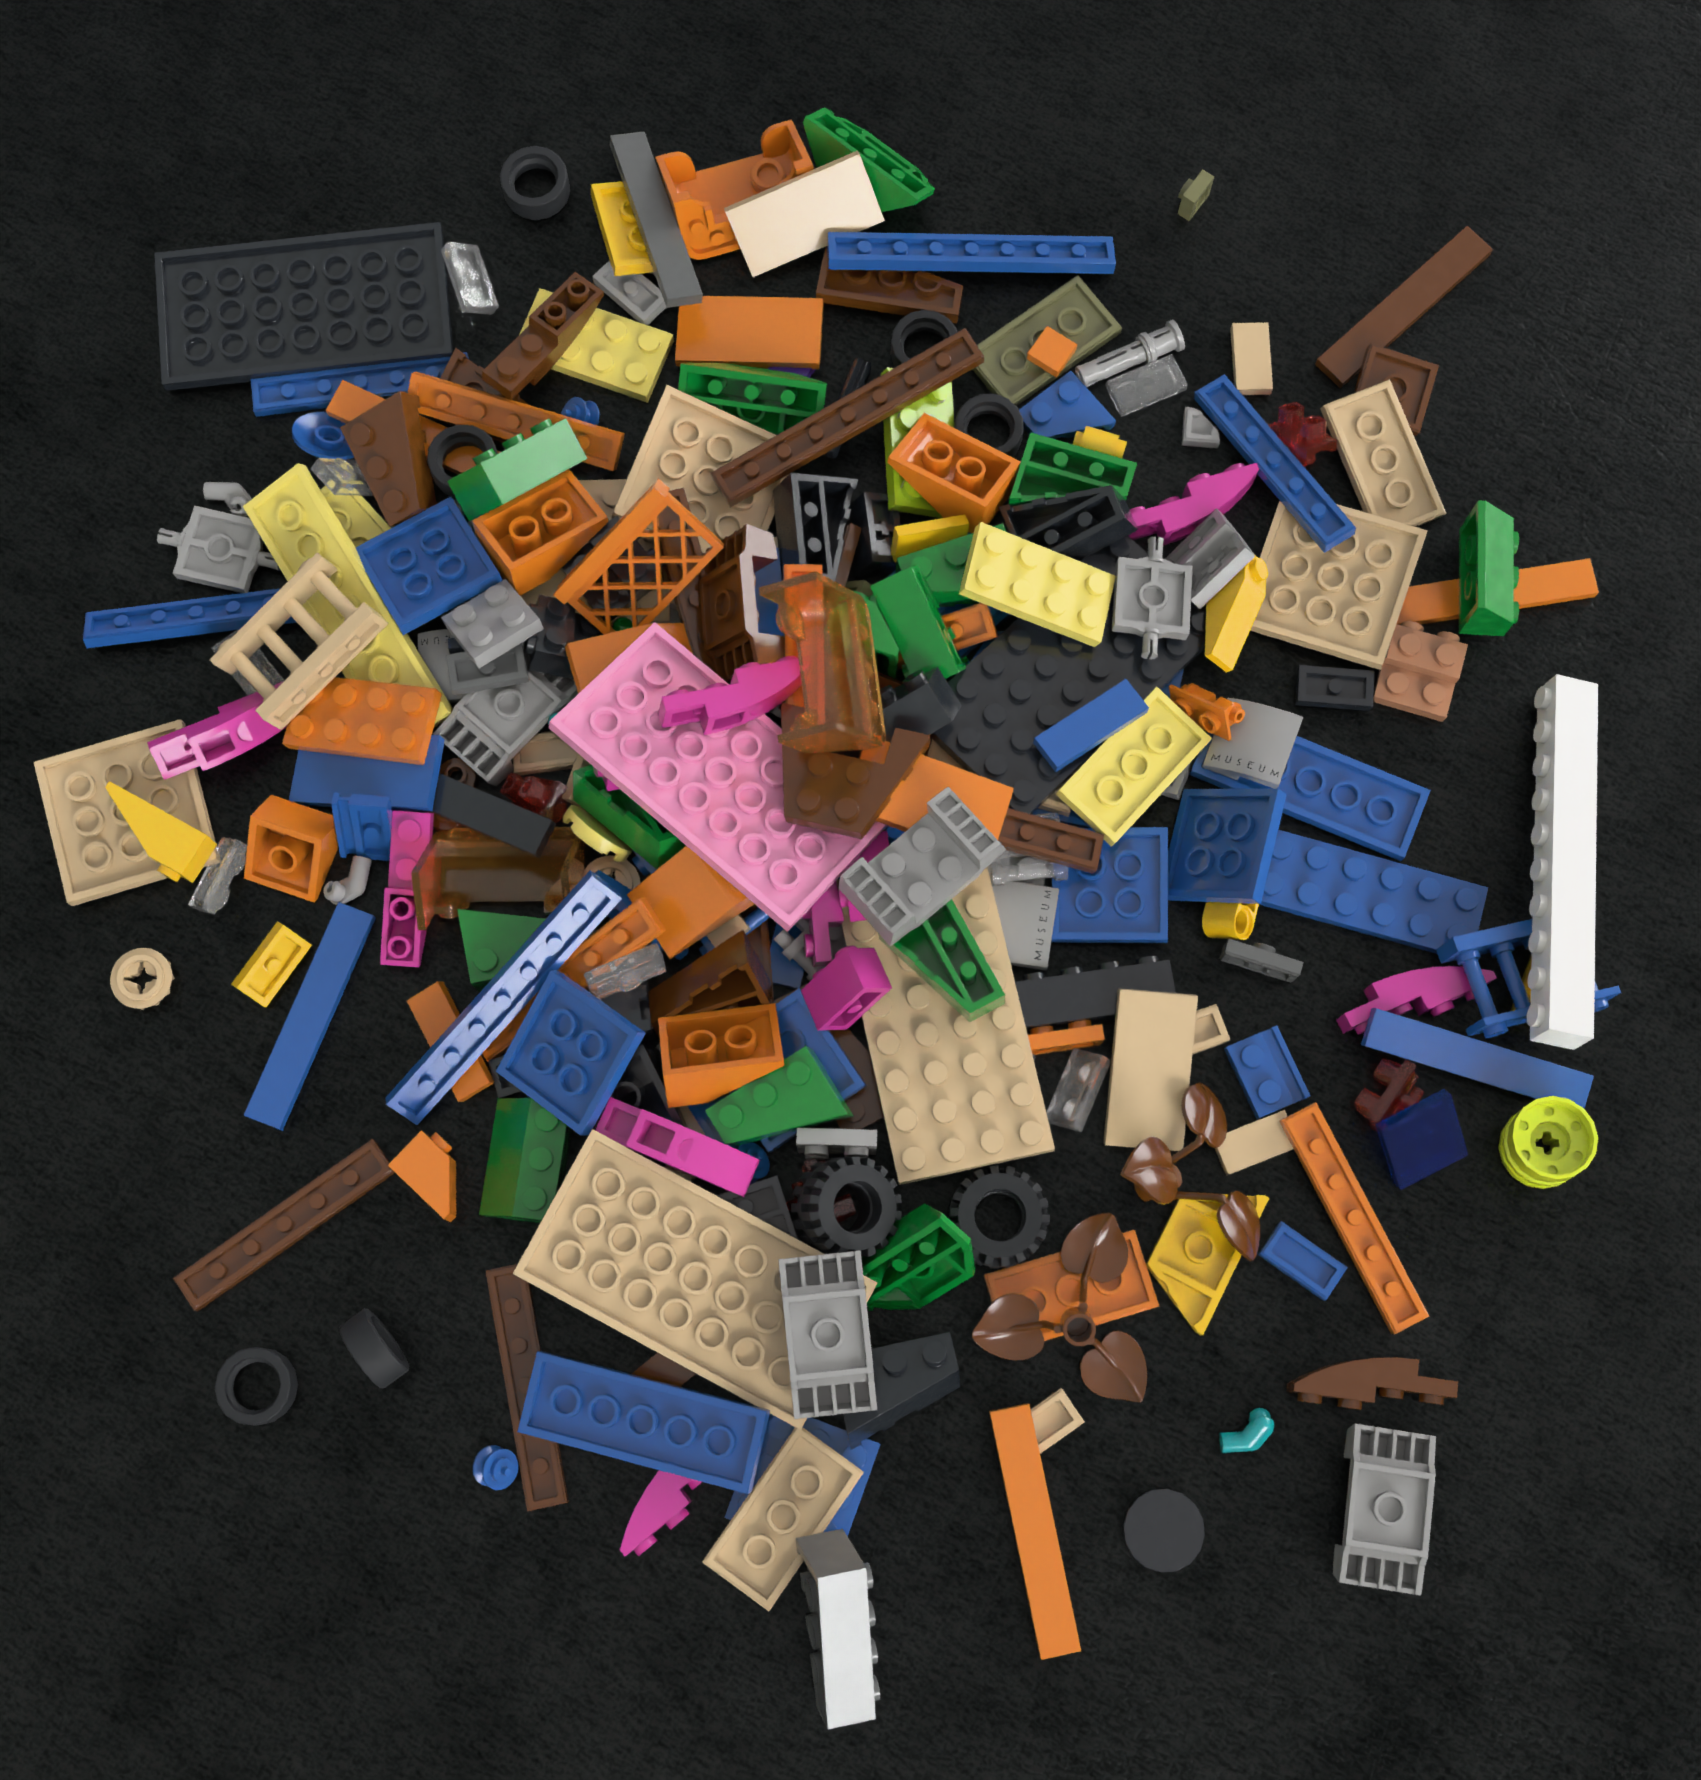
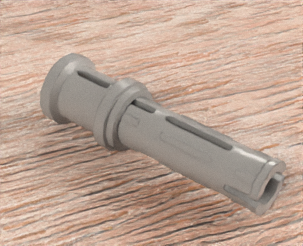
[1075,319,1185,388]

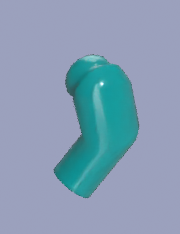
[1219,1408,1274,1453]

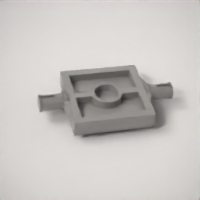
[157,506,280,593]
[1112,537,1193,659]

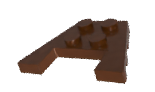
[781,703,931,839]

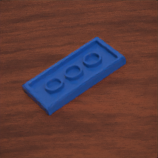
[289,735,445,812]

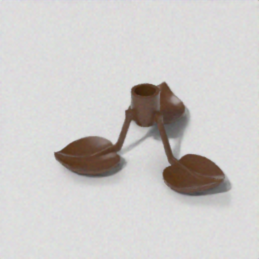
[1120,1082,1260,1261]
[972,1213,1147,1403]

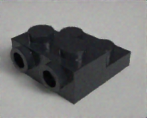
[561,516,665,622]
[524,594,604,679]

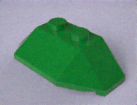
[803,107,935,212]
[678,363,827,435]
[861,1204,975,1311]

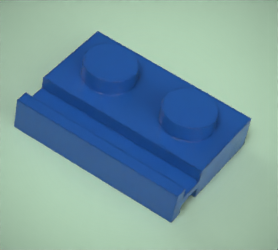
[331,792,392,861]
[1224,1025,1310,1120]

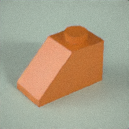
[388,1130,456,1222]

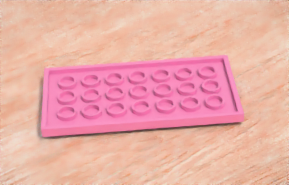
[549,622,888,932]

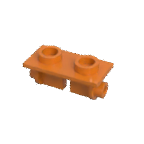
[1169,683,1245,741]

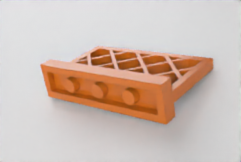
[553,478,725,634]

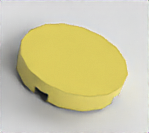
[563,805,632,862]

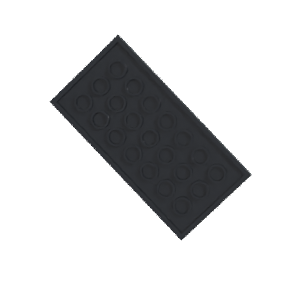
[154,222,454,391]
[930,536,1206,814]

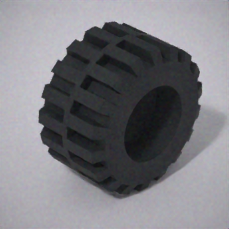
[791,1157,902,1257]
[949,1165,1050,1269]

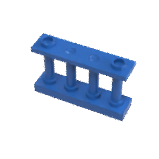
[1436,919,1621,1038]

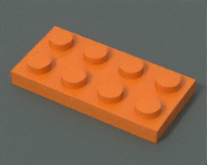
[282,677,442,765]

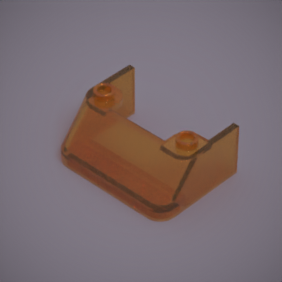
[759,572,886,753]
[411,827,585,930]

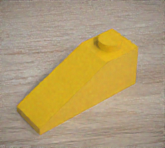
[1205,554,1268,672]
[105,781,217,883]

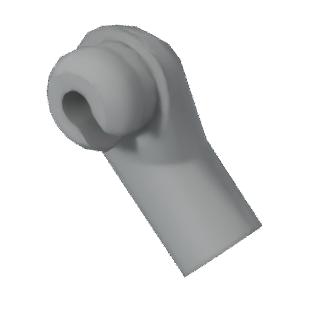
[203,482,252,517]
[324,856,372,905]

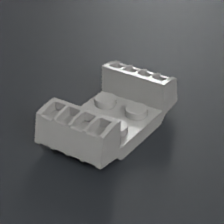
[433,641,578,786]
[838,787,1006,947]
[778,1251,877,1419]
[1333,1424,1436,1595]

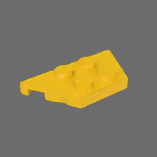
[1146,1194,1269,1335]

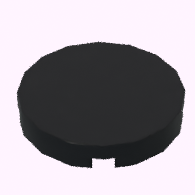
[1123,1489,1205,1572]

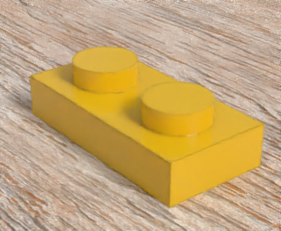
[231,921,312,1008]

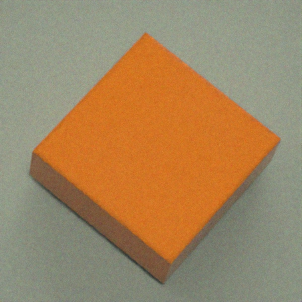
[1026,326,1078,378]

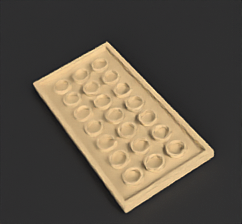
[836,867,1055,1185]
[513,1129,877,1430]

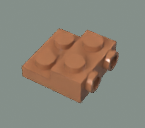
[1373,621,1468,722]

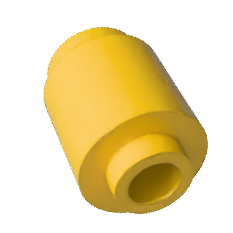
[1073,426,1127,458]

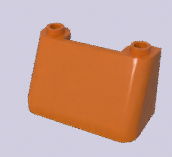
[656,120,814,260]

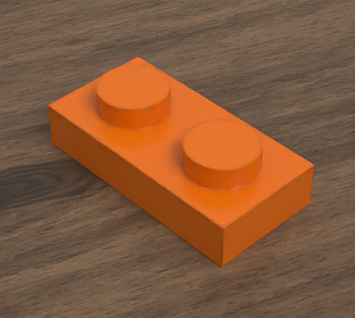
[1028,1020,1105,1055]

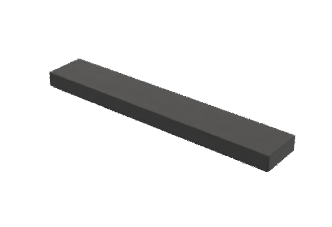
[609,131,703,308]

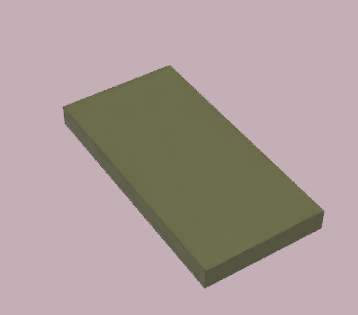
[972,275,1122,406]

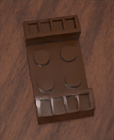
[699,524,785,684]

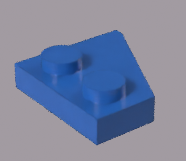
[1019,371,1116,439]

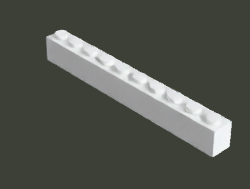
[1527,674,1598,1050]

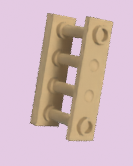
[210,553,389,730]

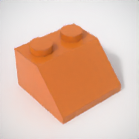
[244,795,338,902]

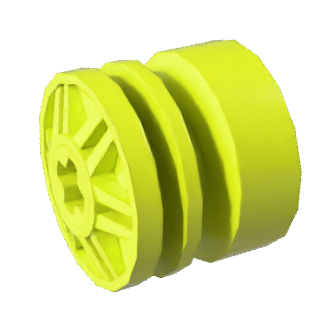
[1498,1096,1598,1189]

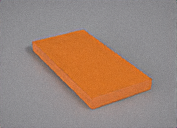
[675,296,824,369]
[859,735,1014,840]
[983,1230,1159,1341]

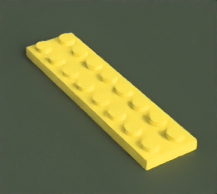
[243,463,453,729]

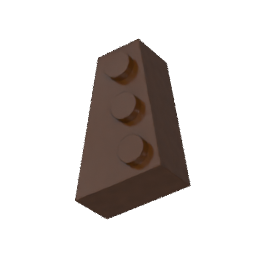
[340,391,437,527]
[648,930,774,1039]

